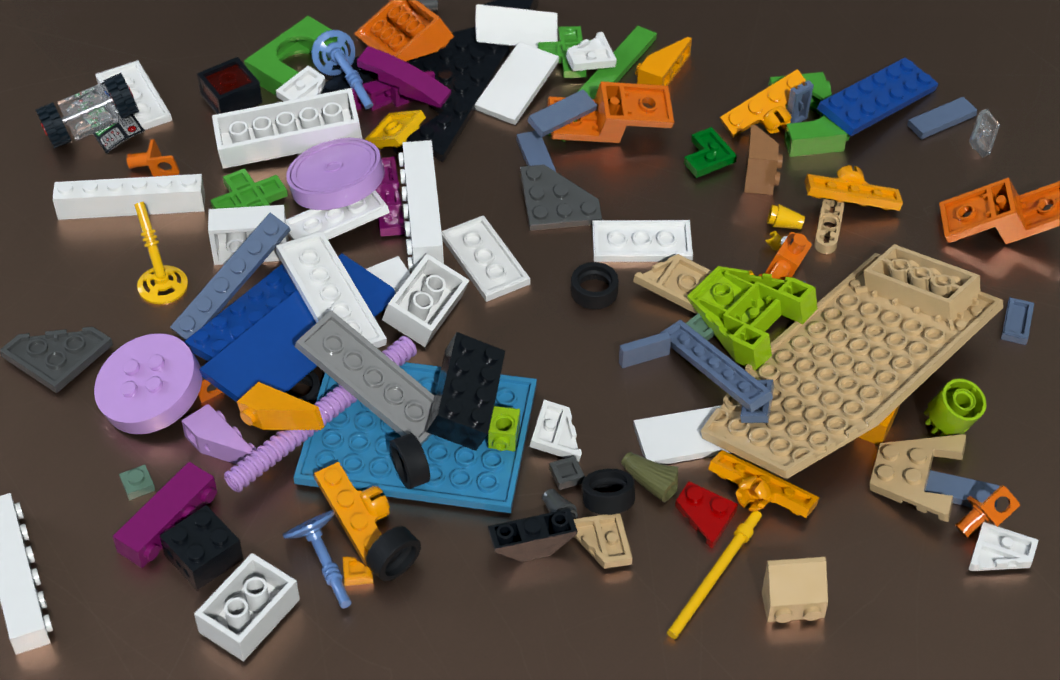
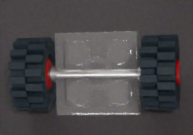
[36,73,139,149]

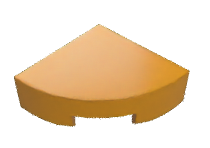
[343,557,373,586]

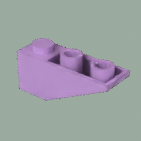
[181,404,257,465]

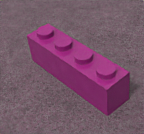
[113,462,217,568]

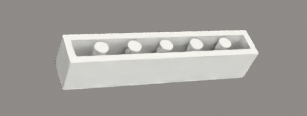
[53,174,205,220]
[0,493,53,654]

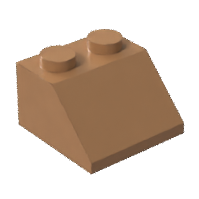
[744,125,783,195]

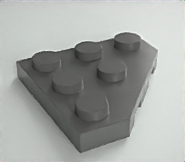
[520,165,602,231]
[0,327,113,393]

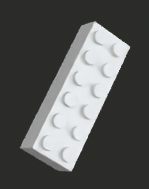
[212,88,362,169]
[399,140,444,272]

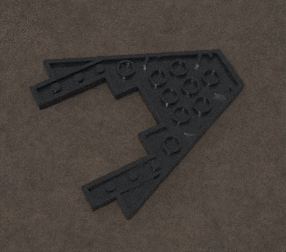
[319,26,510,162]

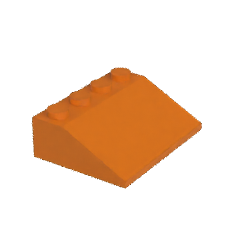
[354,0,454,62]

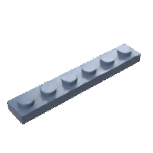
[170,212,291,340]
[660,320,773,413]

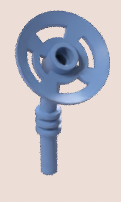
[311,30,373,109]
[283,510,351,608]

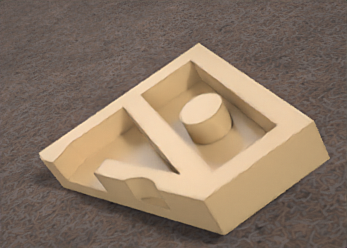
[574,513,632,569]

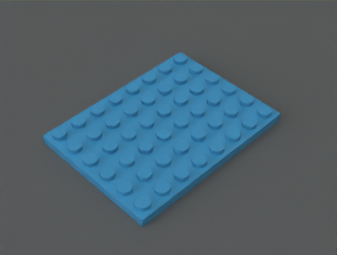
[293,362,537,513]

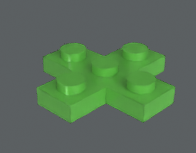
[538,26,591,78]
[210,168,288,209]

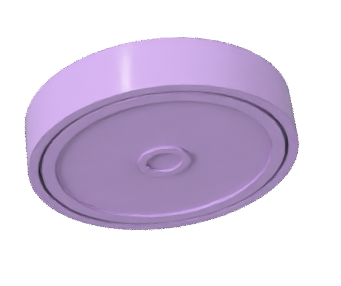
[286,138,385,210]
[94,333,202,434]

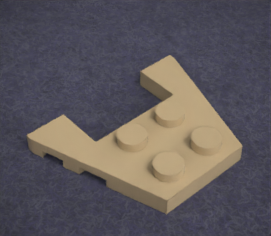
[870,434,966,522]

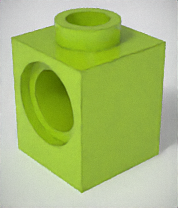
[488,406,520,451]

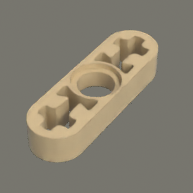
[814,198,844,254]

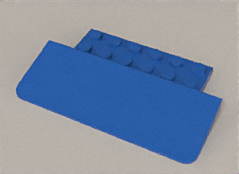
[184,253,396,402]

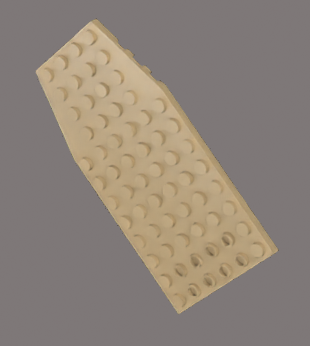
[701,244,1003,479]

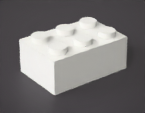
[208,205,289,265]
[382,253,470,347]
[194,553,300,662]

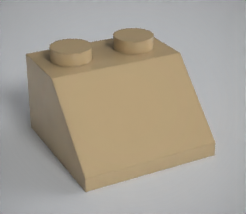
[762,557,828,623]

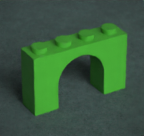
[244,16,348,96]
[768,72,849,157]

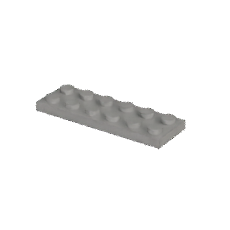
[295,310,434,445]

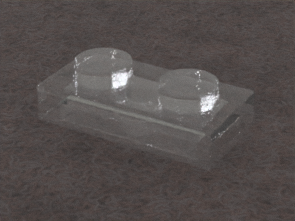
[969,109,1000,157]

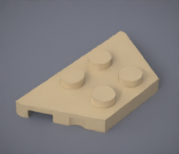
[633,254,712,314]

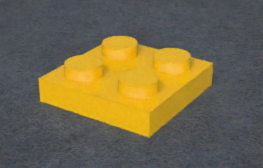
[364,110,426,149]

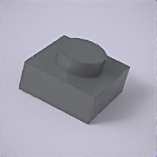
[549,456,585,490]

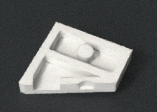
[566,32,617,71]
[276,66,325,101]
[529,400,582,462]
[968,522,1039,571]

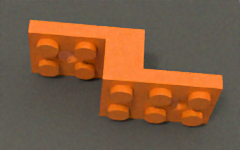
[547,81,674,143]
[939,177,1060,244]

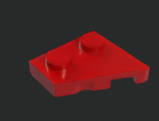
[675,481,738,548]

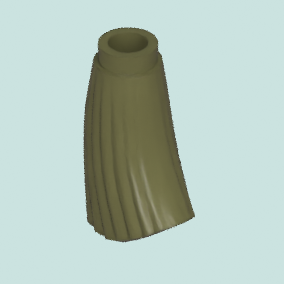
[621,452,678,502]

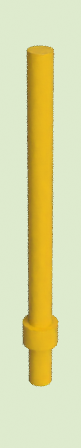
[667,511,762,639]

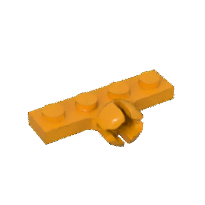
[720,69,806,138]
[804,165,903,211]
[708,450,820,518]
[314,462,390,566]

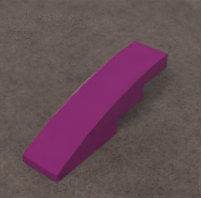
[357,46,451,108]
[352,71,435,111]
[376,157,405,237]

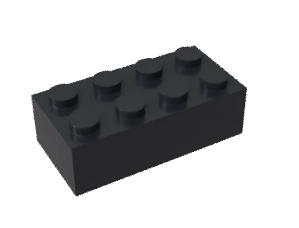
[426,332,505,451]

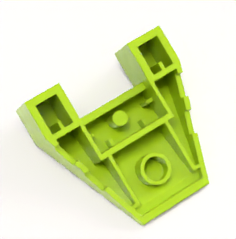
[687,266,817,371]

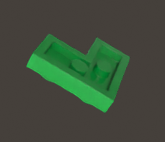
[684,127,737,178]

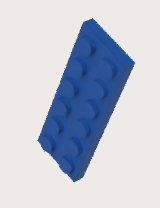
[817,57,939,136]

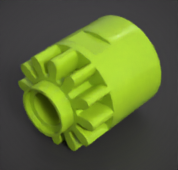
[924,379,986,437]

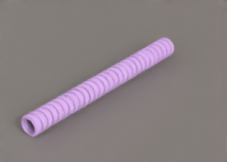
[224,336,417,492]

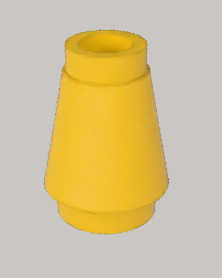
[767,204,805,230]

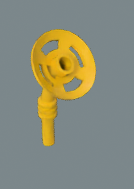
[134,201,188,304]

